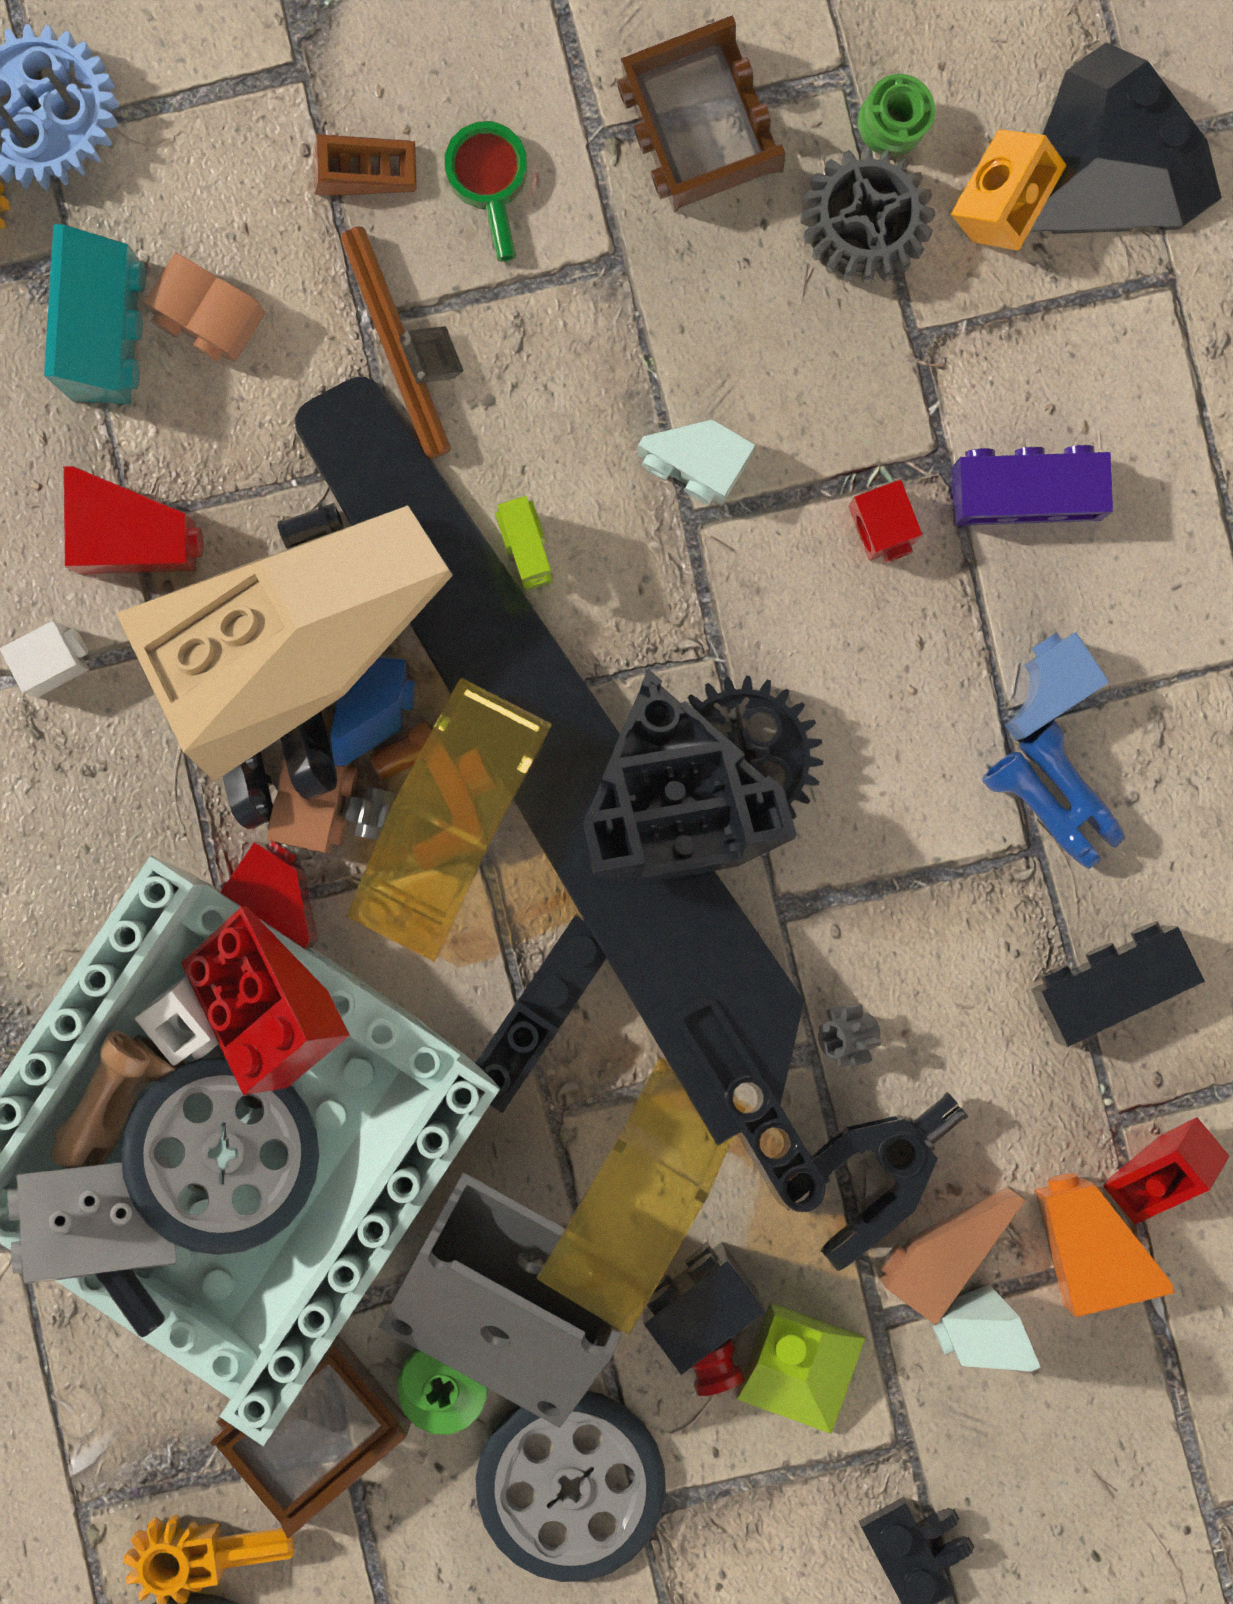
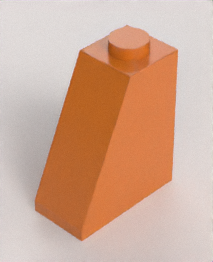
[1035,1173,1175,1317]

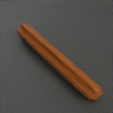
[340,226,451,459]

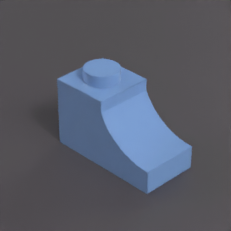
[1005,632,1109,741]

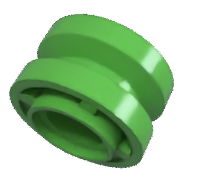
[858,74,935,157]

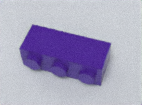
[952,445,1113,526]

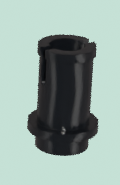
[277,502,344,549]

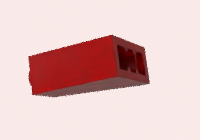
[63,466,204,574]

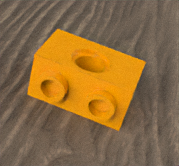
[951,129,1067,251]

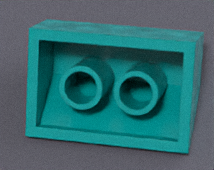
[44,224,146,404]

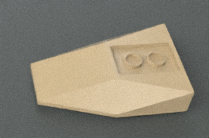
[116,506,453,782]

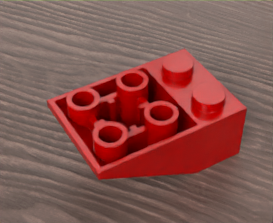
[181,906,350,1095]

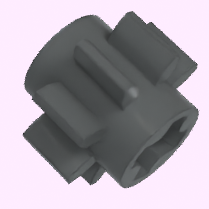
[345,786,410,843]
[818,1004,881,1067]

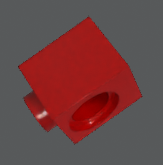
[848,479,923,563]

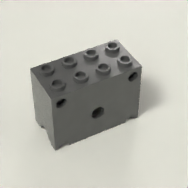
[379,1172,647,1428]

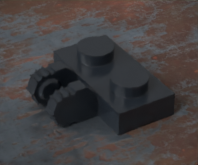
[859,1497,975,1604]

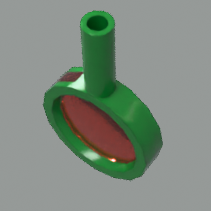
[444,121,528,262]

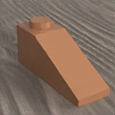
[880,1187,1026,1325]

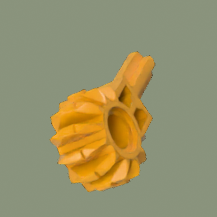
[123,1514,295,1604]

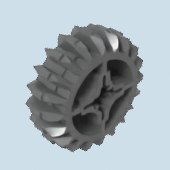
[800,146,935,285]

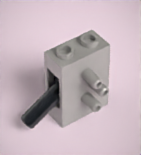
[8,1157,177,1338]

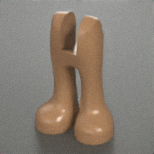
[51,1031,185,1169]

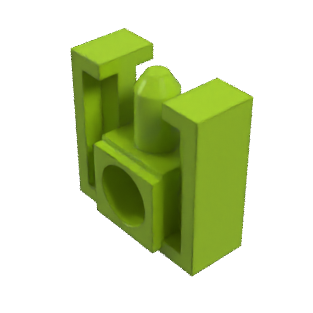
[495,495,553,592]

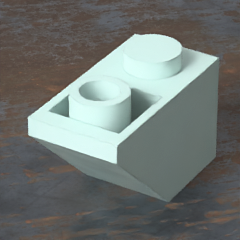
[638,419,755,506]

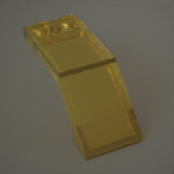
[346,678,552,962]
[536,1057,745,1335]

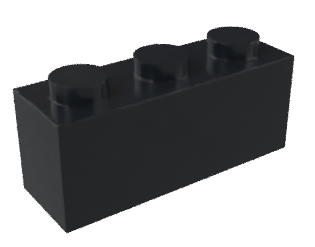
[1031,921,1205,1047]

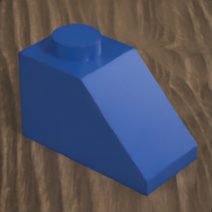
[330,657,416,766]

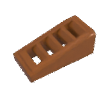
[313,134,417,196]

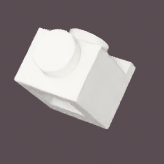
[134,975,218,1066]

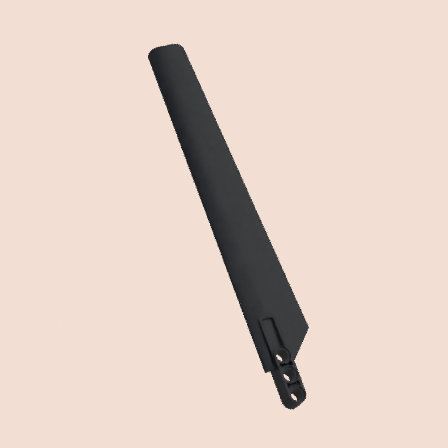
[295,377,826,1212]

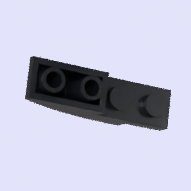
[475,914,607,1113]

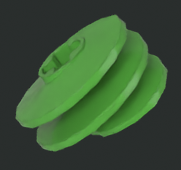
[398,1349,489,1435]

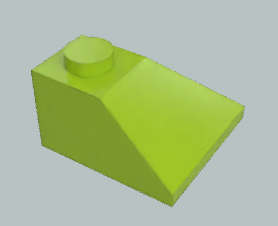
[736,1302,865,1434]

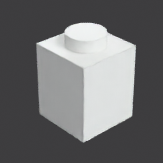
[0,620,89,698]

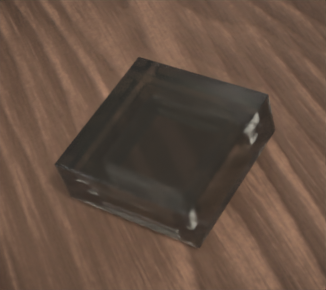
[399,326,464,384]

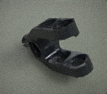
[223,711,337,829]
[786,1092,968,1271]

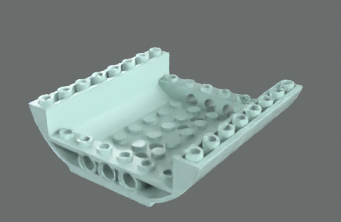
[0,856,500,1446]

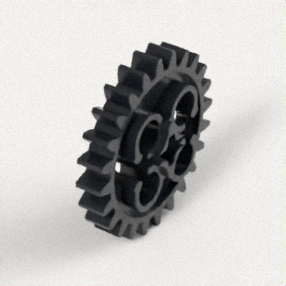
[687,675,824,820]

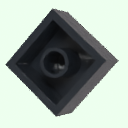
[642,1242,765,1375]

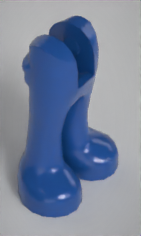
[981,719,1125,869]

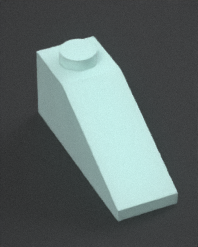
[932,1285,1041,1372]

